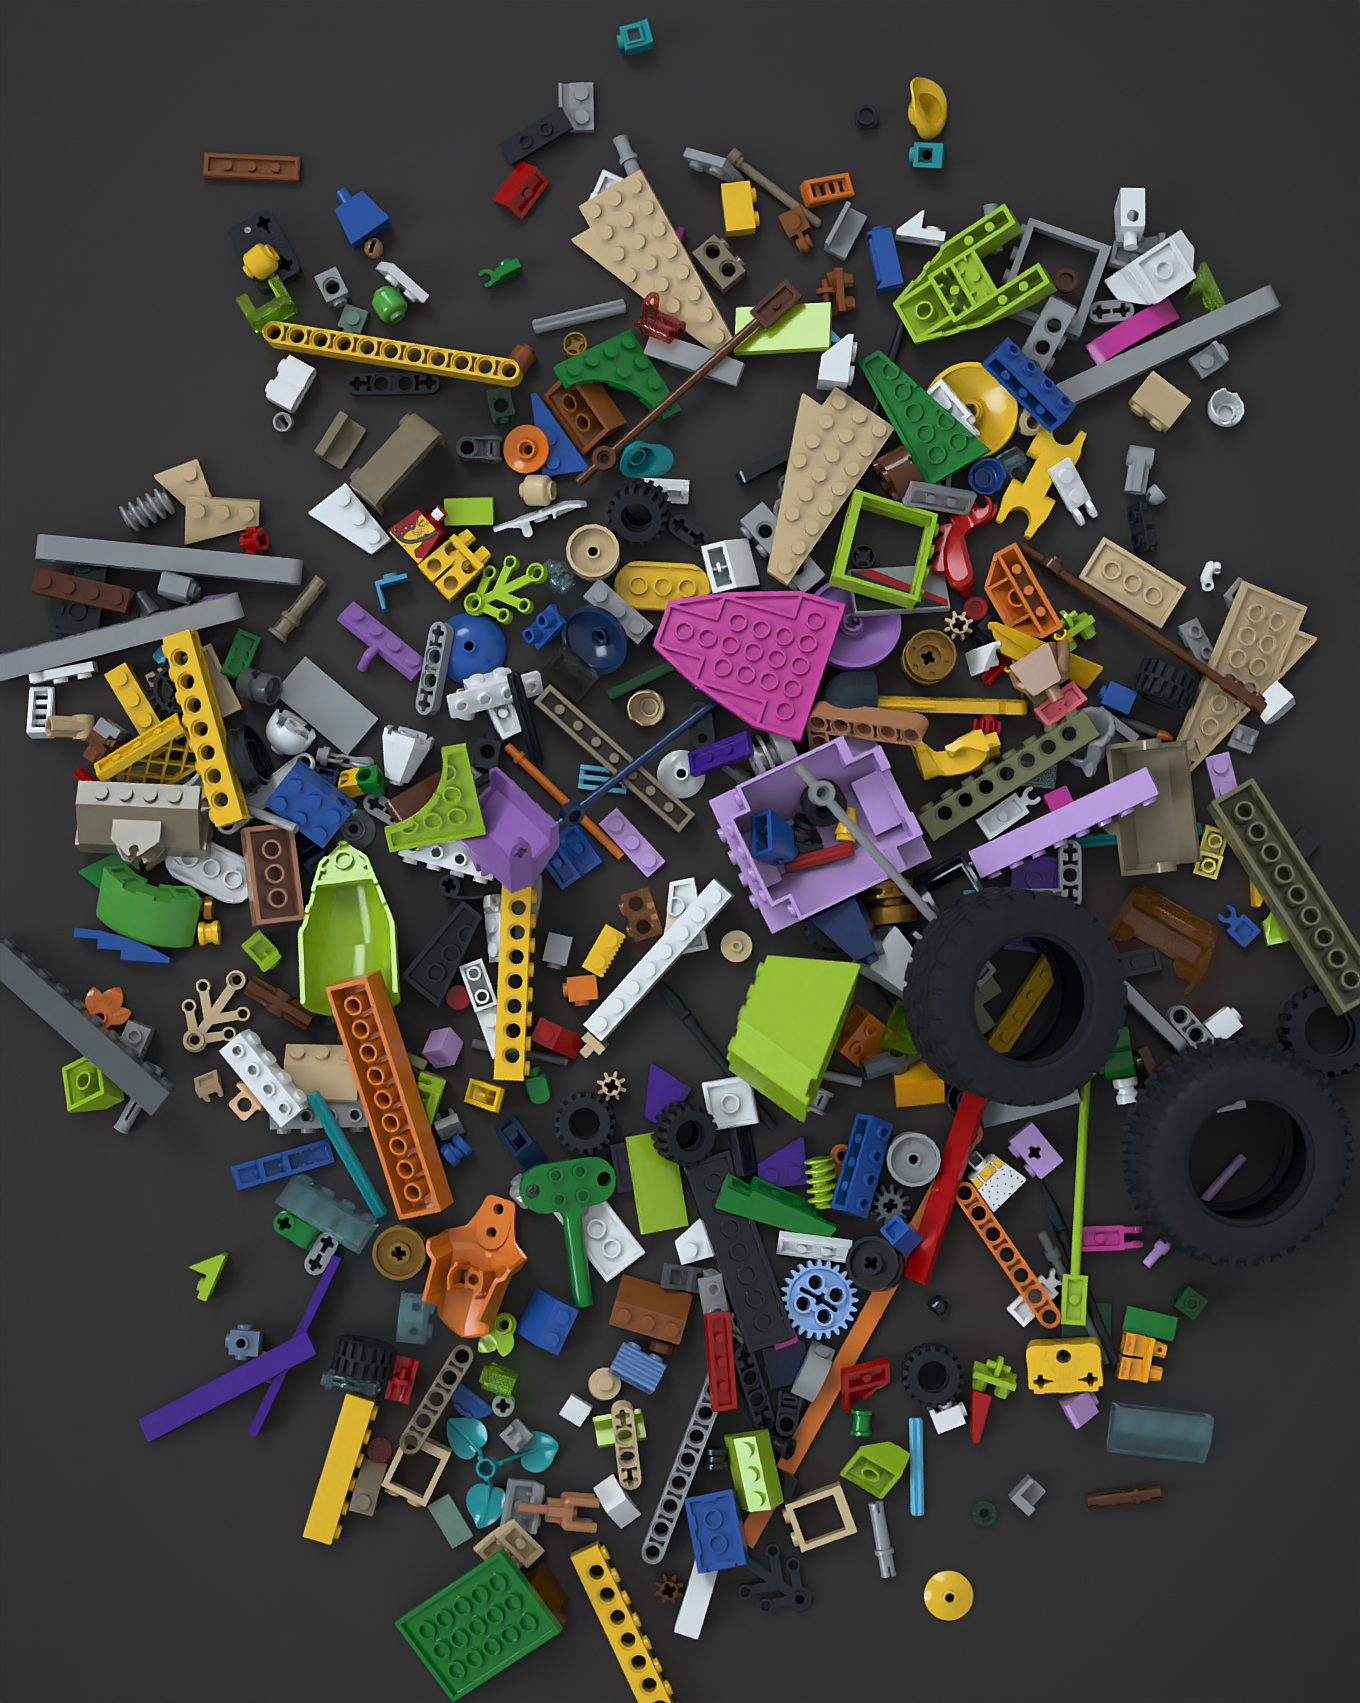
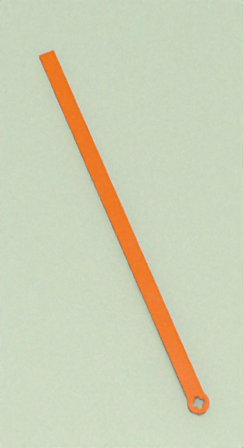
[743,1125,983,1548]

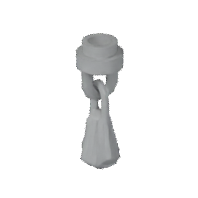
[316,746,374,769]

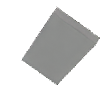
[279,656,379,755]

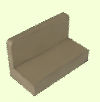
[314,411,366,470]

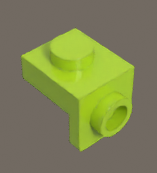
[241,929,282,972]

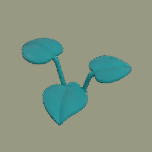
[447,1417,559,1529]

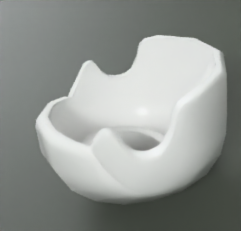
[1208,388,1244,427]

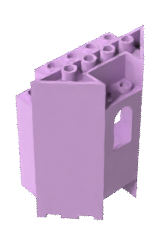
[709,735,932,934]

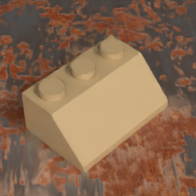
[284,1044,359,1103]

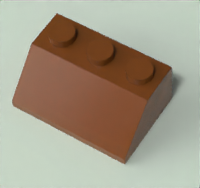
[542,380,627,455]
[609,1274,693,1345]

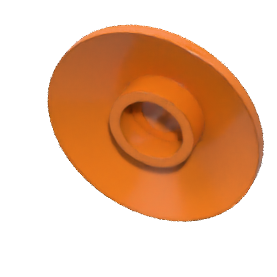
[503,425,549,473]

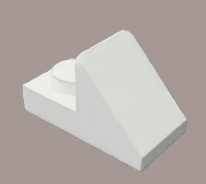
[895,210,945,247]

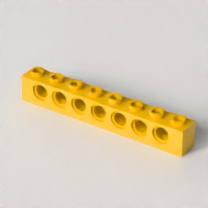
[162,629,251,827]
[494,884,537,1081]
[570,1540,678,1703]

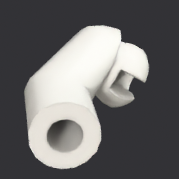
[1200,561,1221,591]

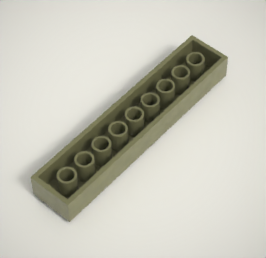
[1206,778,1360,1017]

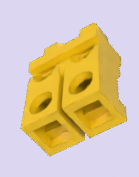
[418,529,491,603]

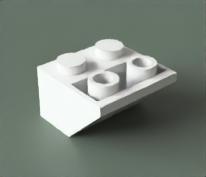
[817,334,857,392]
[701,538,760,594]

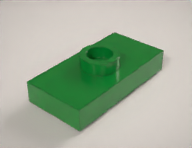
[220,628,261,680]

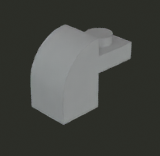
[791,1340,835,1402]

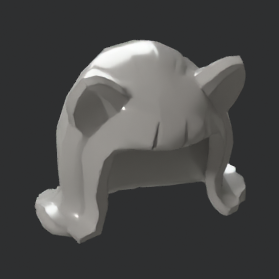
[1061,706,1116,778]

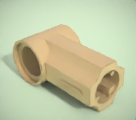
[45,714,95,741]

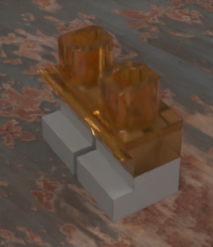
[82,717,131,764]

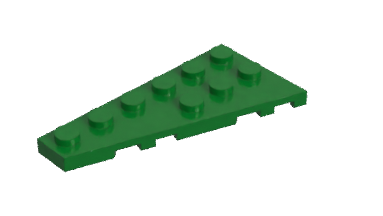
[858,350,991,484]

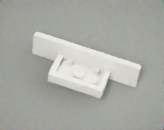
[447,667,543,718]

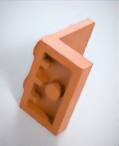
[835,1004,900,1067]

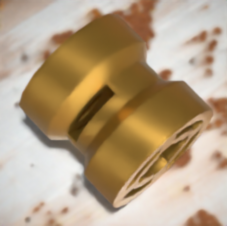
[563,332,588,358]
[198,896,215,920]

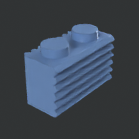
[608,1342,667,1395]

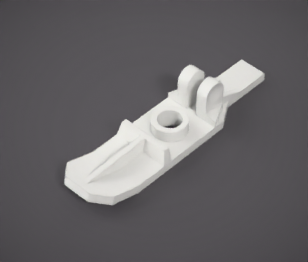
[493,500,587,537]

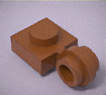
[778,205,815,253]

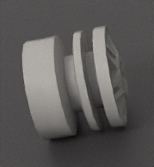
[748,732,798,776]

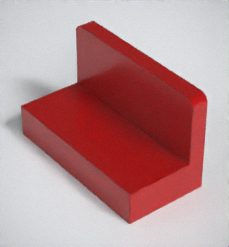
[493,161,550,220]

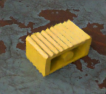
[582,924,626,977]

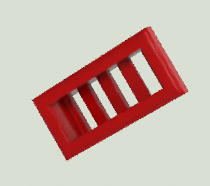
[970,1388,992,1444]

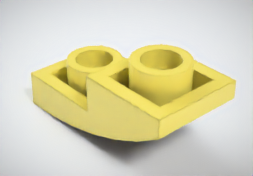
[1193,824,1227,880]

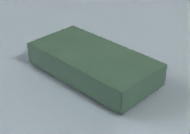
[427,1493,474,1549]

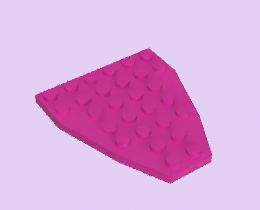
[653,591,846,742]

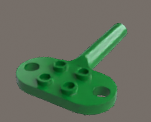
[519,1156,616,1307]

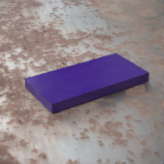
[1003,855,1058,953]

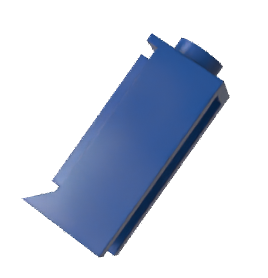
[866,226,904,294]

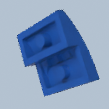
[545,824,604,890]

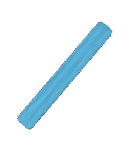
[909,1417,924,1516]

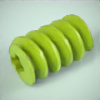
[804,1155,837,1209]

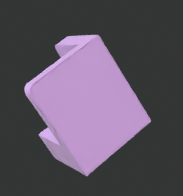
[422,1027,463,1068]

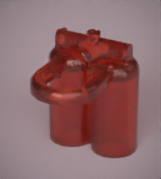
[634,292,686,344]

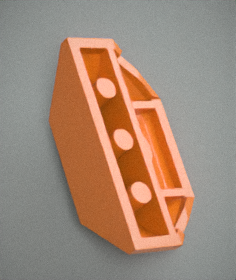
[984,542,1063,639]

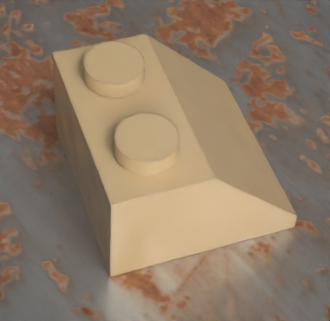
[1128,371,1191,432]

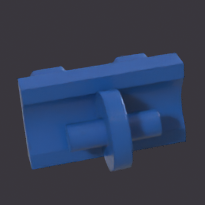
[522,604,567,650]

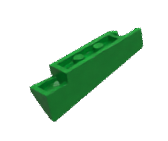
[715,1173,837,1237]

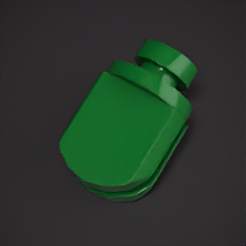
[525,1065,551,1104]

